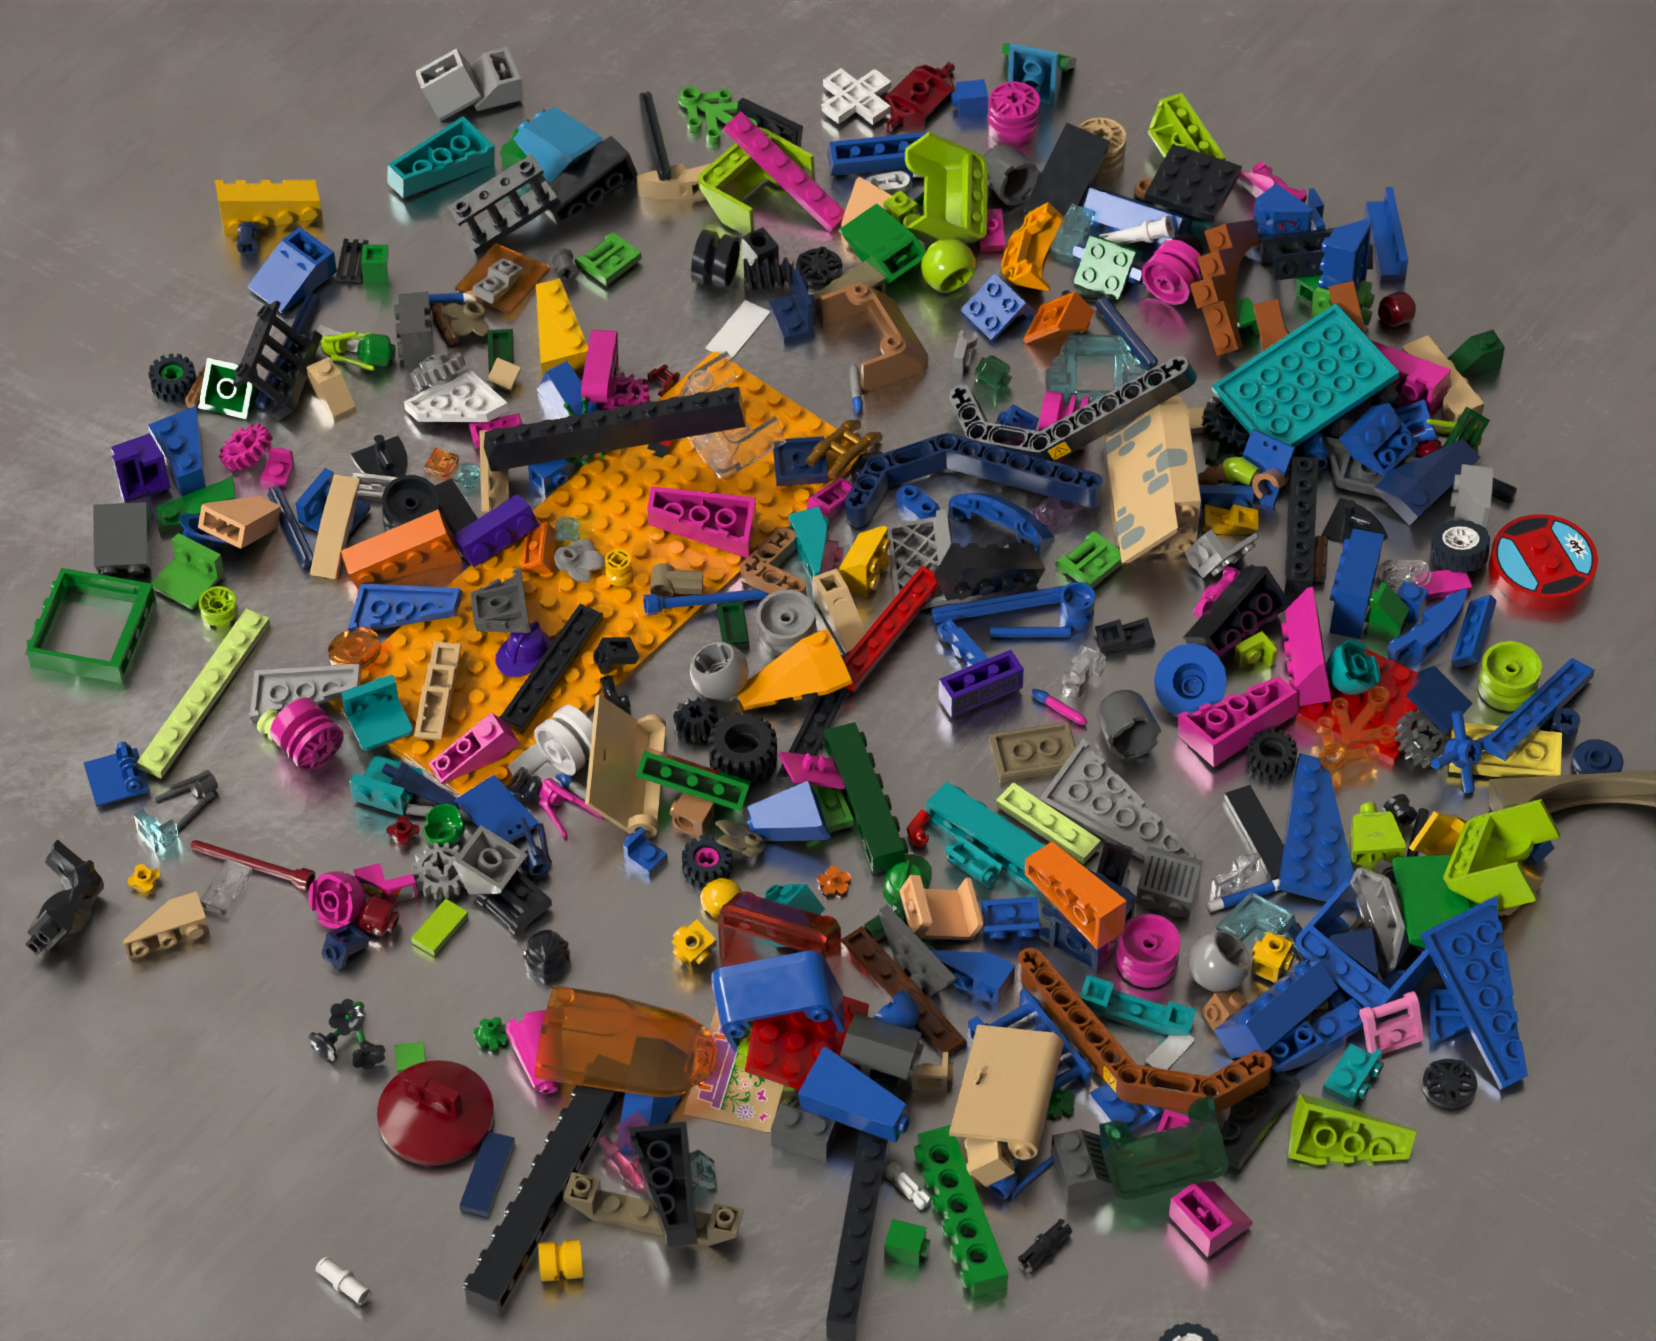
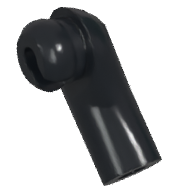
[600,675,631,710]

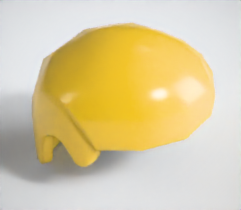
[700,878,745,922]

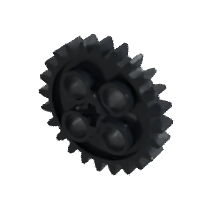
[1202,396,1250,455]

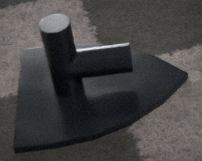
[351,435,408,477]
[1321,498,1388,543]

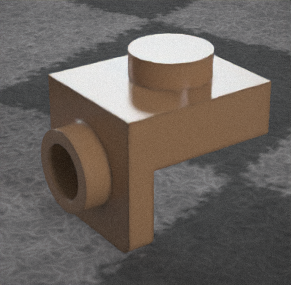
[1201,991,1248,1031]

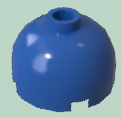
[873,989,920,1032]

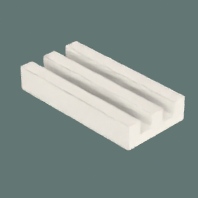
[352,472,398,503]

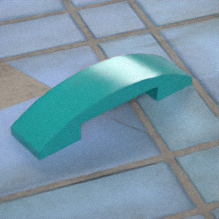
[1080,975,1197,1036]

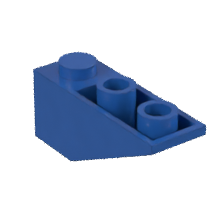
[931,950,1015,1005]

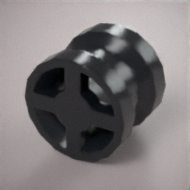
[508,767,542,801]
[1383,794,1418,828]

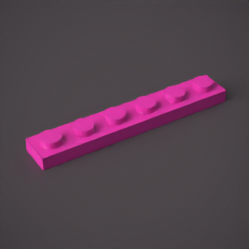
[723,112,845,232]

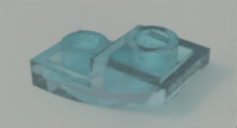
[1050,203,1095,259]

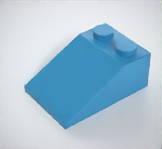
[1008,43,1062,108]

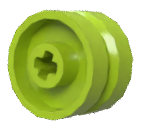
[1478,641,1542,711]

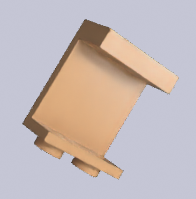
[900,875,984,940]

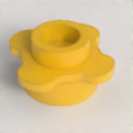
[127,864,161,893]

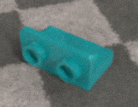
[1322,1043,1384,1107]

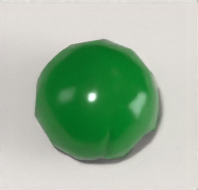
[422,803,465,847]

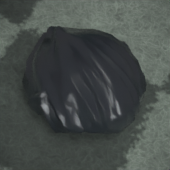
[523,929,570,984]

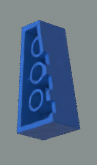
[1329,529,1384,639]
[1214,960,1338,1059]

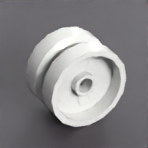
[534,705,593,775]

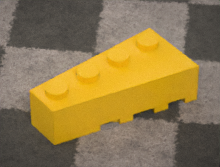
[214,180,323,235]
[536,278,588,378]

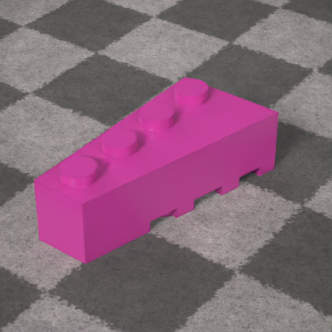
[1369,339,1451,418]

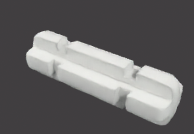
[885,1162,932,1210]

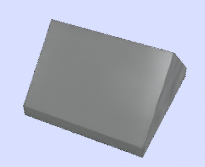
[453,825,528,894]

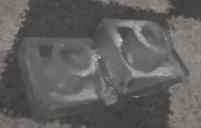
[1211,852,1260,899]

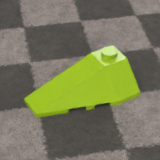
[1288,1093,1417,1165]

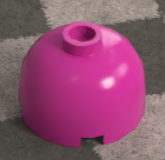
[308,871,366,929]

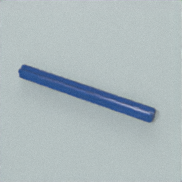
[931,585,1066,623]

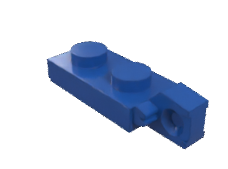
[937,618,989,667]

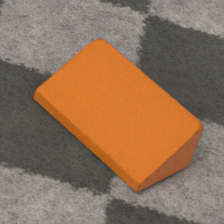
[521,521,558,573]

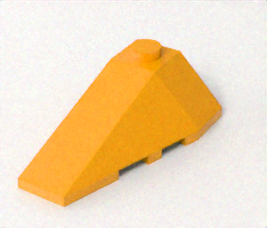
[737,628,852,710]

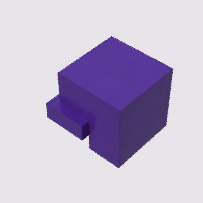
[111,433,171,502]

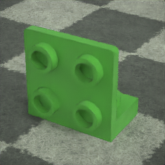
[151,533,225,609]

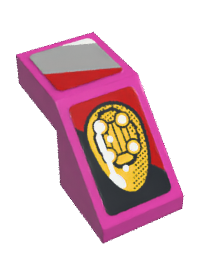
[353,863,418,904]

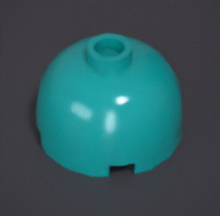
[1326,639,1380,695]

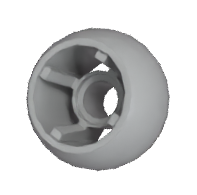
[690,642,749,701]
[1188,930,1250,992]

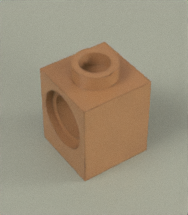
[670,792,715,838]

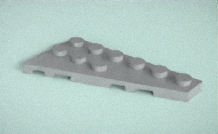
[1039,738,1196,861]

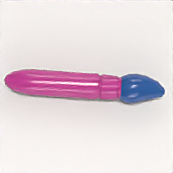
[1032,689,1087,725]

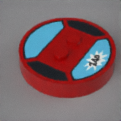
[1489,514,1598,611]

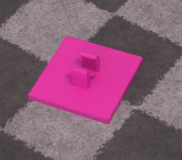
[779,751,845,789]

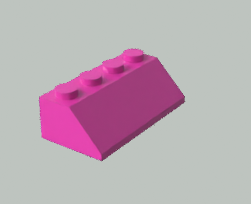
[1281,587,1331,706]

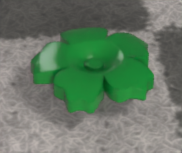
[1048,1088,1075,1118]

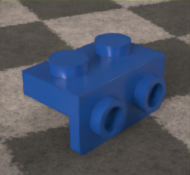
[981,897,1041,939]

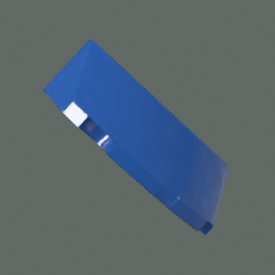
[948,493,1055,558]

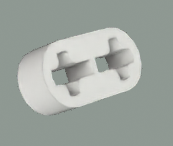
[866,171,910,195]

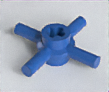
[1431,711,1490,793]

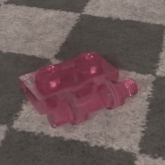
[598,1110,649,1188]

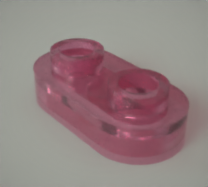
[820,540,844,574]

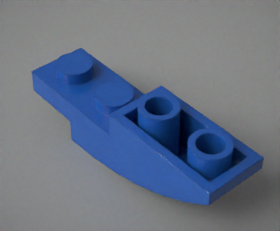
[1386,588,1467,663]
[1265,998,1364,1073]

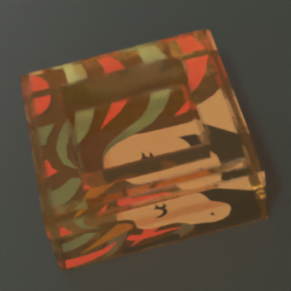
[424,448,459,479]

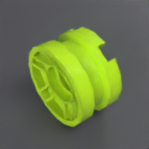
[199,586,238,629]

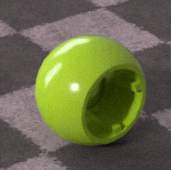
[921,239,976,293]

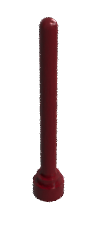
[190,840,316,892]

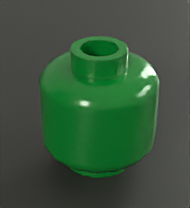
[357,334,396,368]

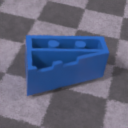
[148,406,206,497]

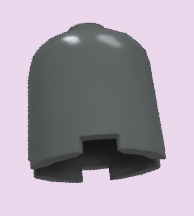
[984,144,1041,206]
[1097,690,1161,759]

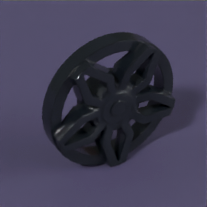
[796,246,842,287]
[1422,1059,1477,1109]

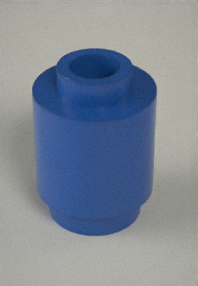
[1299,432,1329,470]

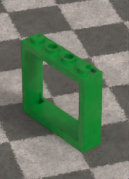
[25,568,156,684]

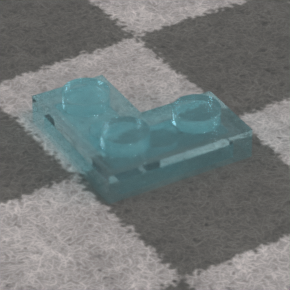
[1215,892,1296,942]

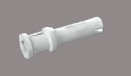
[1099,216,1175,245]

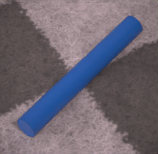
[990,627,1071,638]

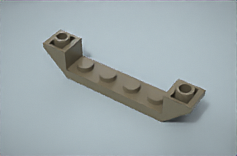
[563,1172,744,1246]

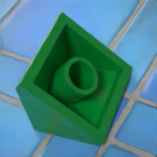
[198,358,259,419]

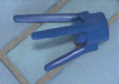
[988,1144,1054,1199]

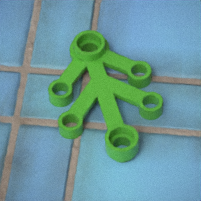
[678,86,757,144]

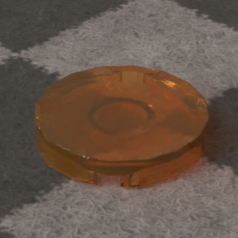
[328,627,382,669]

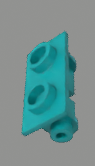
[945,835,1004,889]

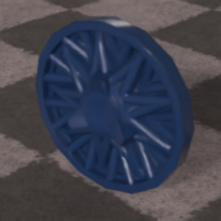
[1572,739,1624,774]

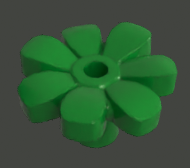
[474,1017,509,1052]

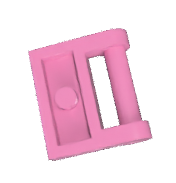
[1359,991,1424,1055]

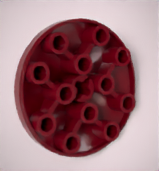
[377,1060,494,1166]

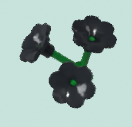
[309,999,386,1069]

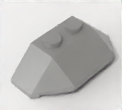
[1350,868,1410,981]

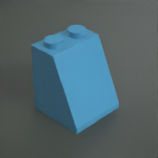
[513,106,603,183]

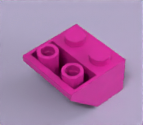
[1169,1181,1253,1257]

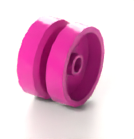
[1141,239,1203,305]
[1116,914,1181,988]

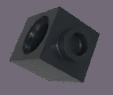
[742,227,779,265]

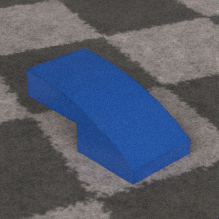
[1307,188,1326,231]

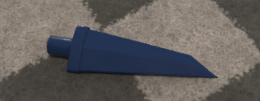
[381,762,461,809]

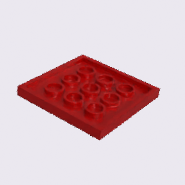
[1296,640,1418,766]
[745,995,869,1090]

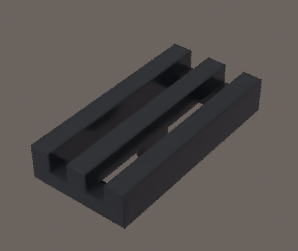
[336,239,369,283]

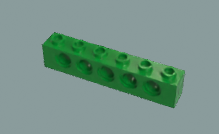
[914,1125,1008,1298]

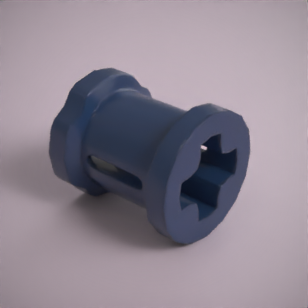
[237,222,260,255]

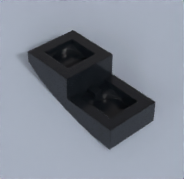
[1095,617,1156,651]

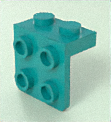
[341,675,413,751]
[349,756,423,815]

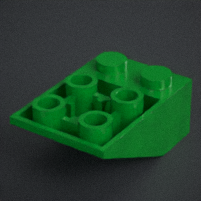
[838,203,927,288]

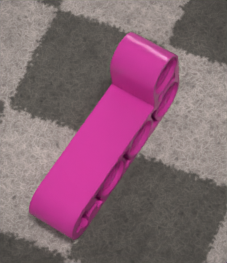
[581,330,619,403]

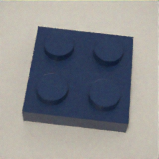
[772,436,828,486]

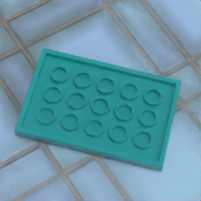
[1211,303,1399,450]

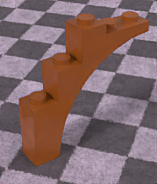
[1190,219,1260,356]

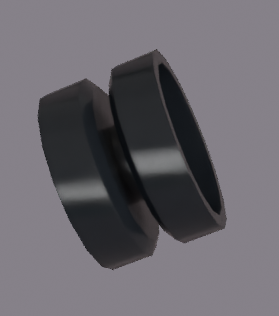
[691,229,740,290]
[382,475,440,531]

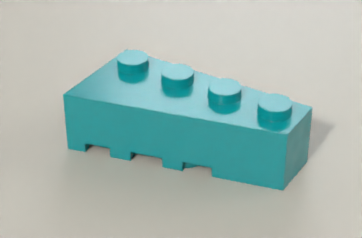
[387,116,495,198]

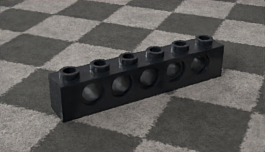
[1284,456,1318,600]

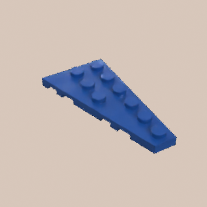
[1277,753,1359,910]
[1420,896,1528,1090]

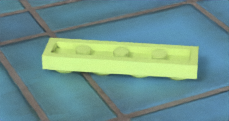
[996,783,1101,864]

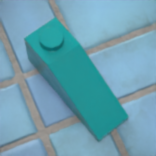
[789,506,830,582]

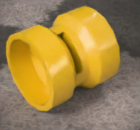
[605,549,632,586]

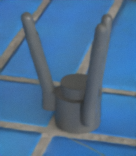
[154,770,218,832]

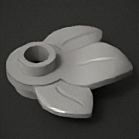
[554,540,605,583]

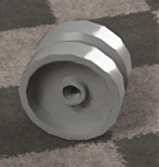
[756,589,817,657]

